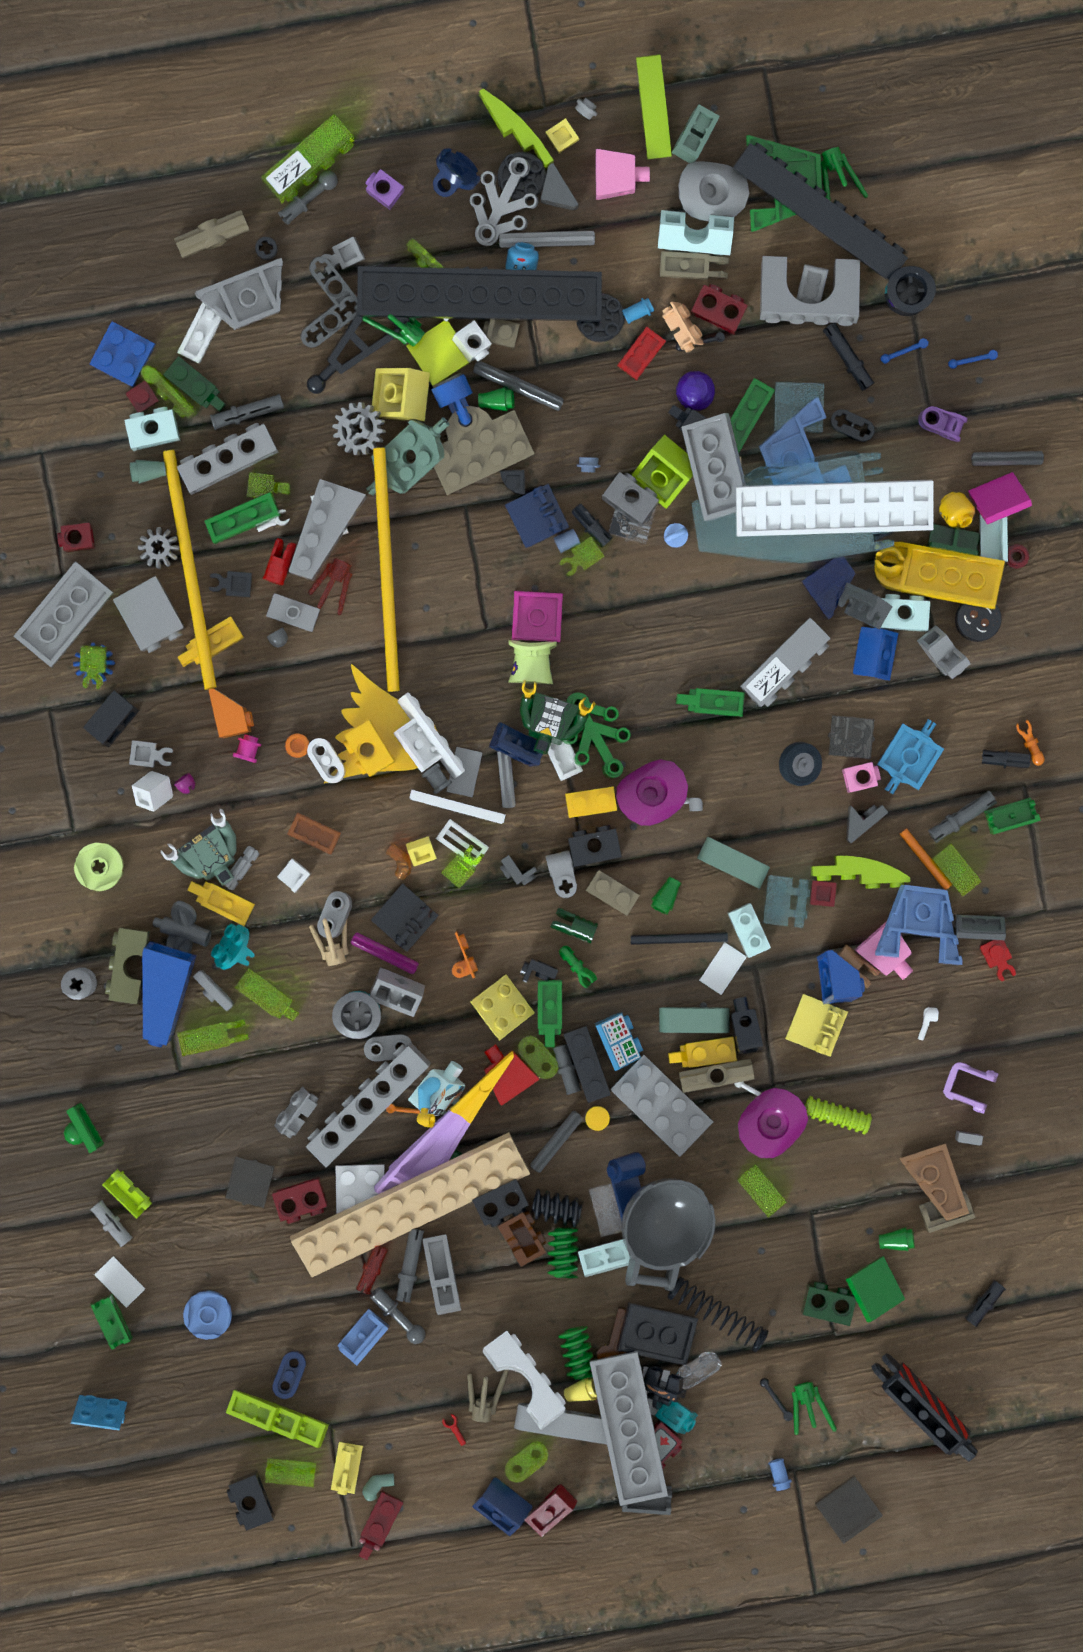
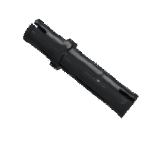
[823,323,875,391]

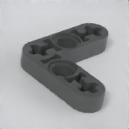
[300,256,357,348]

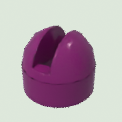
[174,773,195,794]

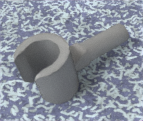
[684,797,703,811]

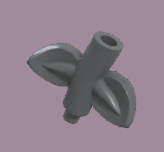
[153,901,211,953]

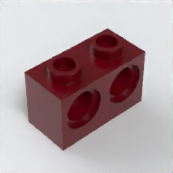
[690,284,748,335]
[272,1177,328,1224]

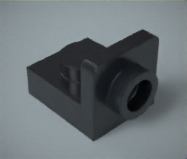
[520,958,558,983]

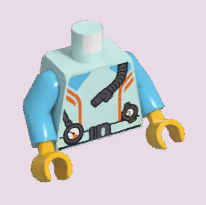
[408,1061,465,1128]

